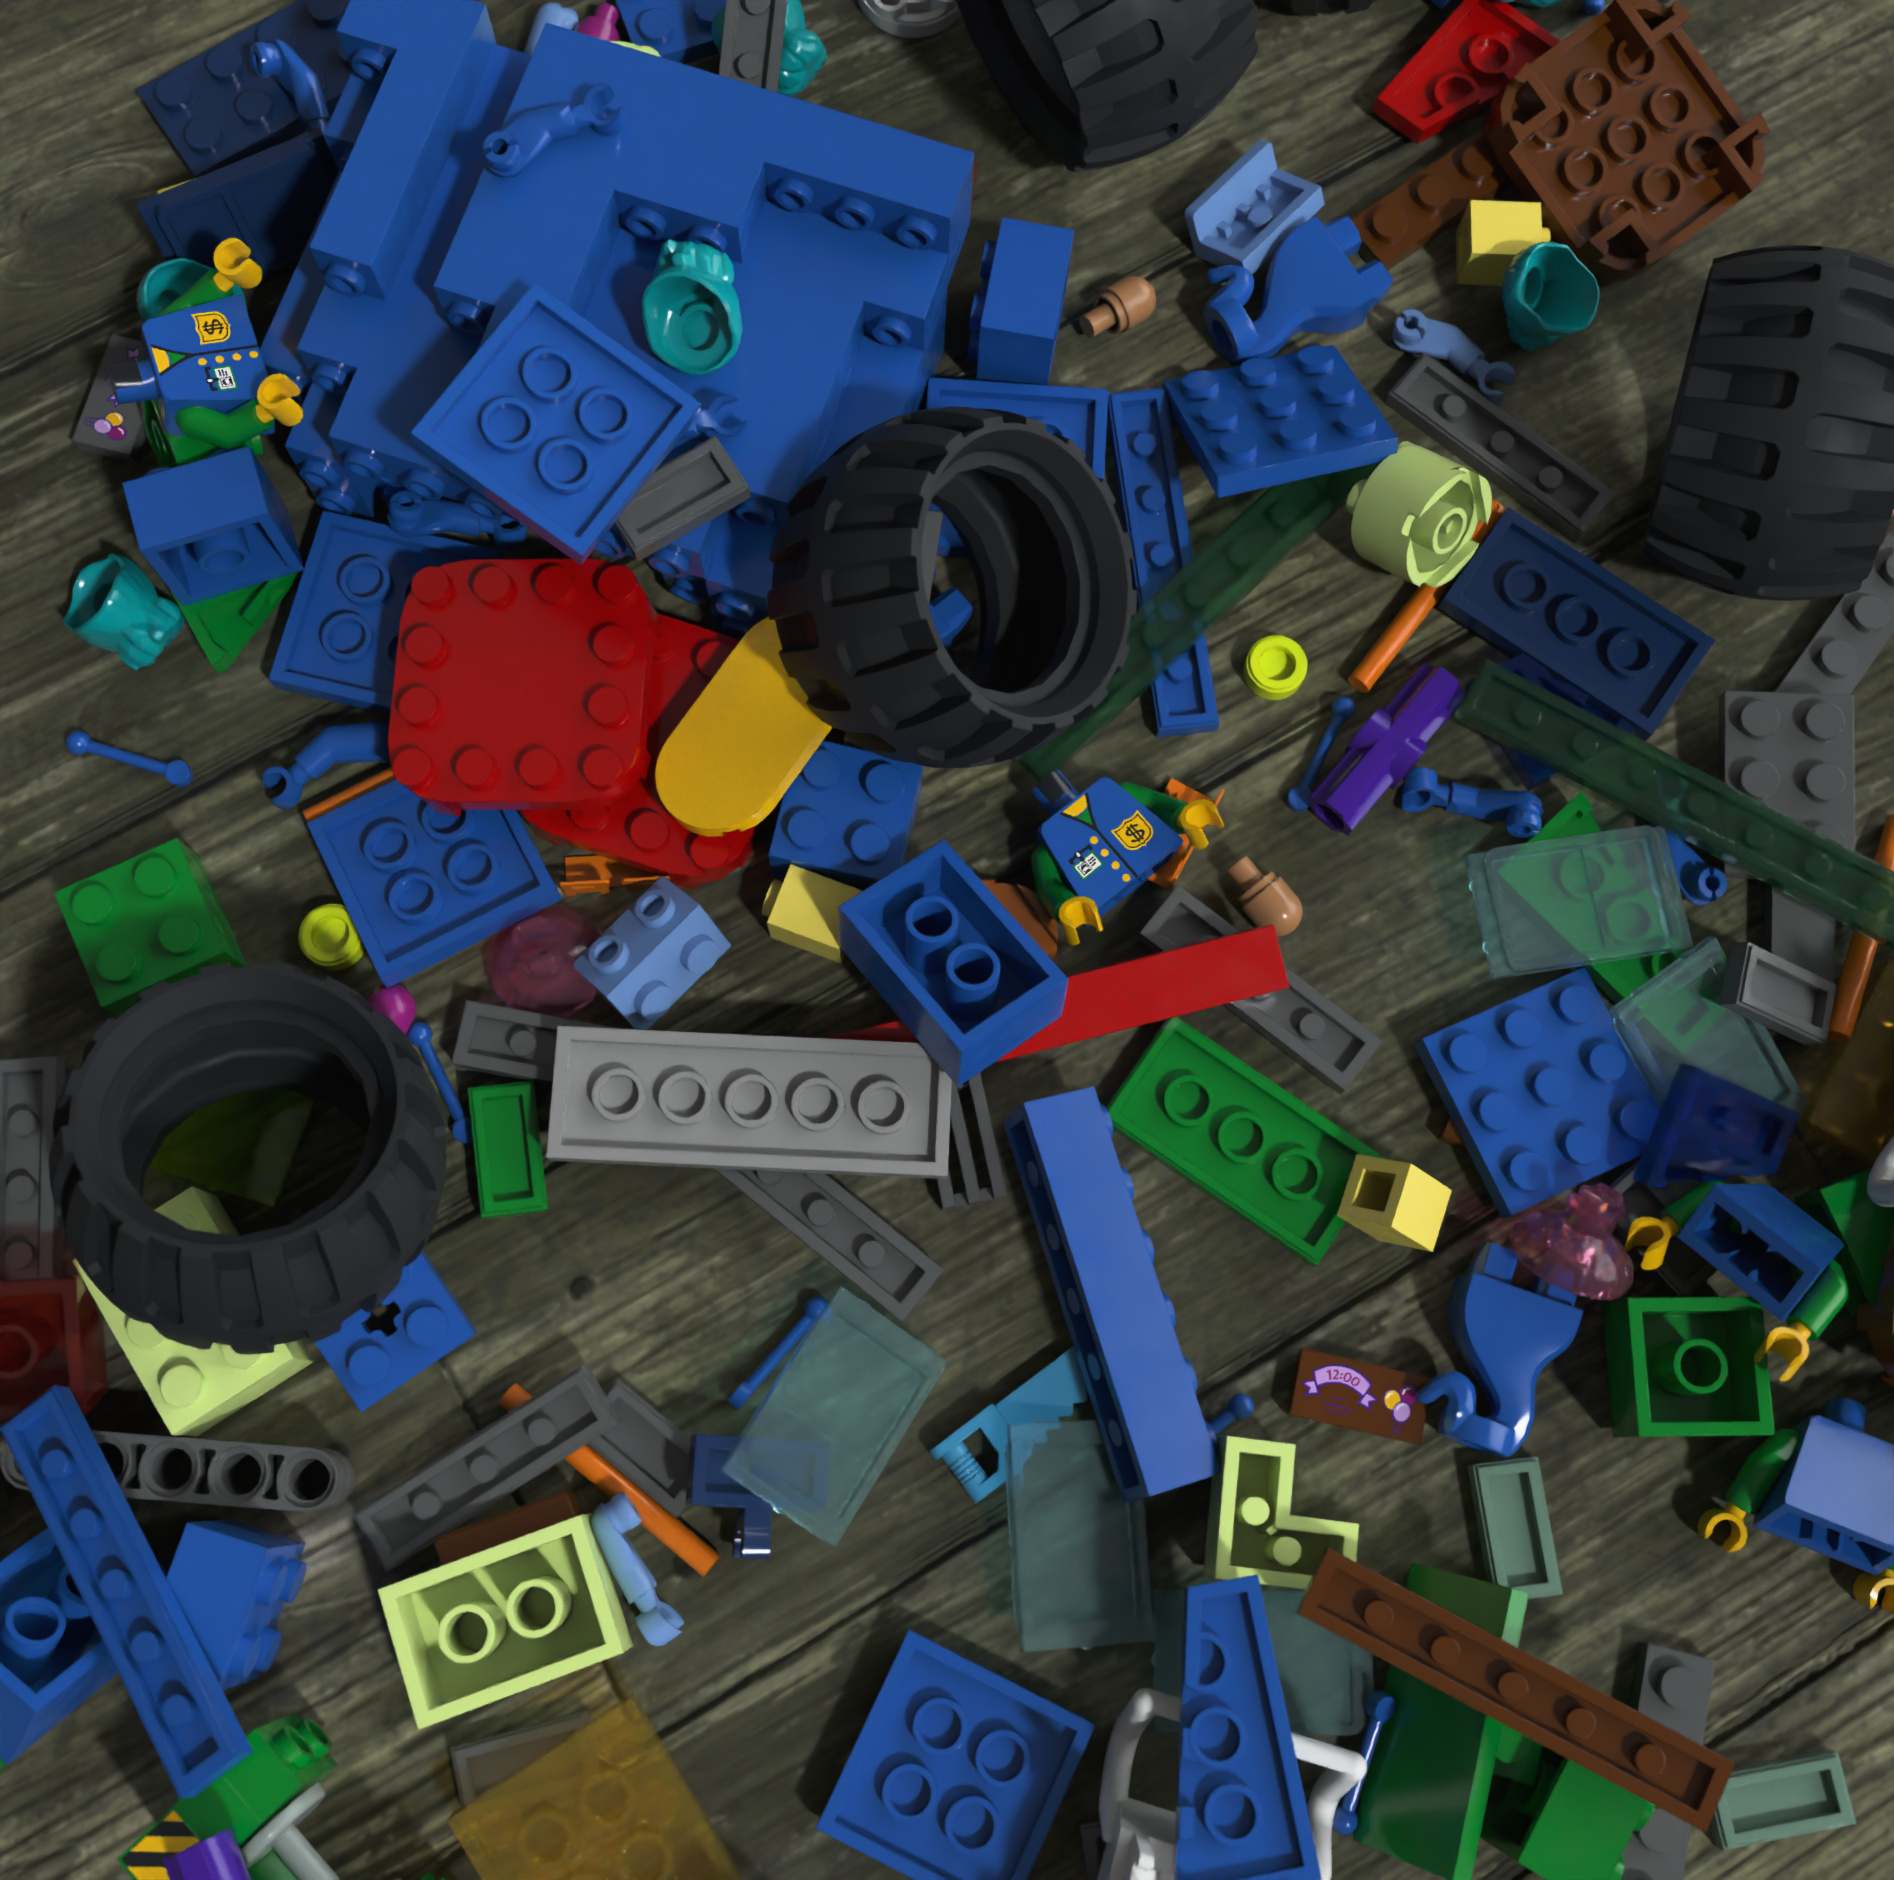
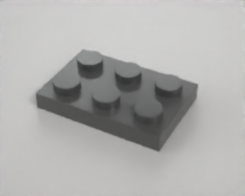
[1719,690,1856,883]

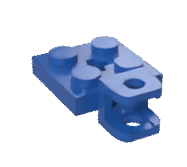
[289,1200,478,1412]

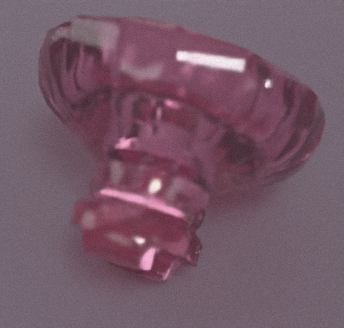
[487,906,602,1018]
[1509,1183,1634,1301]

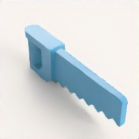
[929,1346,1087,1504]

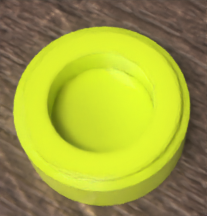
[1243,635,1308,700]
[298,904,366,971]

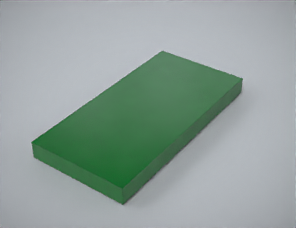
[1106,1016,1386,1267]
[1352,1563,1529,1880]

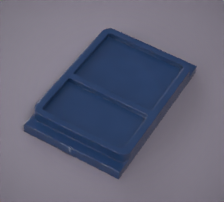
[136,128,339,289]

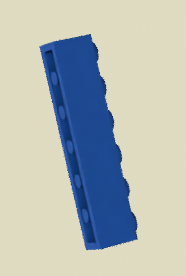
[1002,1086,1221,1504]

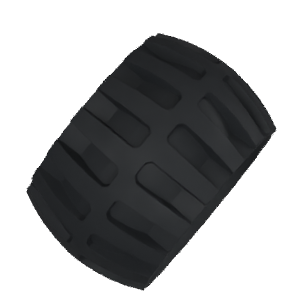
[955,0,1259,172]
[1642,245,1894,601]
[767,406,1137,768]
[49,961,447,1355]

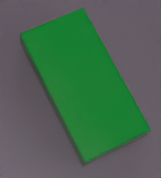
[467,1081,548,1220]

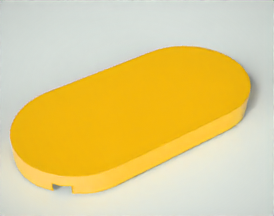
[655,616,833,837]

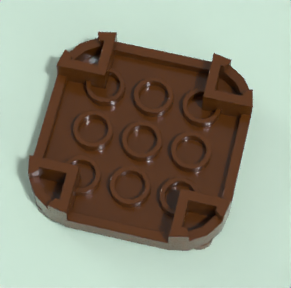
[1482,0,1770,286]

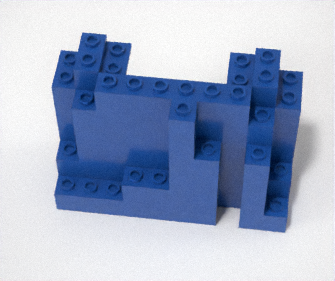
[260,0,974,640]

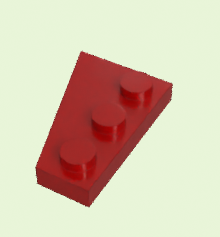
[1372,0,1561,144]

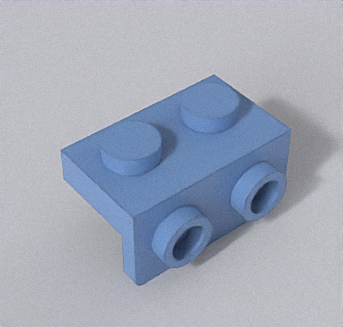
[1185,139,1325,274]
[573,877,731,1030]

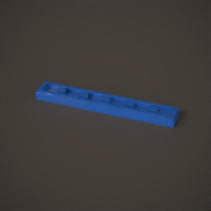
[1107,388,1219,738]
[0,1385,253,1799]

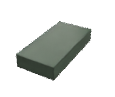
[1467,1456,1563,1599]
[1710,1749,1856,1850]

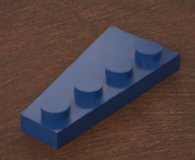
[1174,1574,1322,1880]

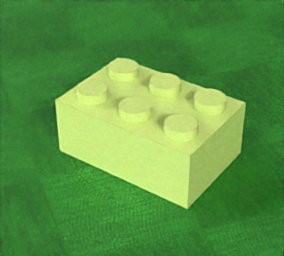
[72,1186,314,1436]
[378,1513,633,1730]

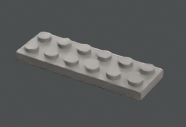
[546,1026,952,1179]

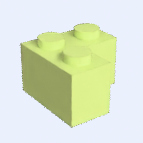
[1203,1436,1359,1590]

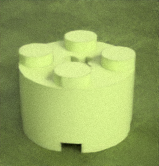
[1346,441,1492,588]

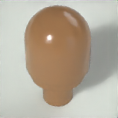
[1079,276,1156,338]
[1227,855,1303,937]

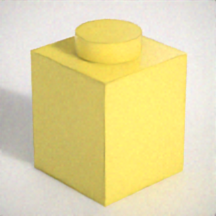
[1456,200,1550,286]
[762,864,862,963]
[1337,1154,1452,1252]

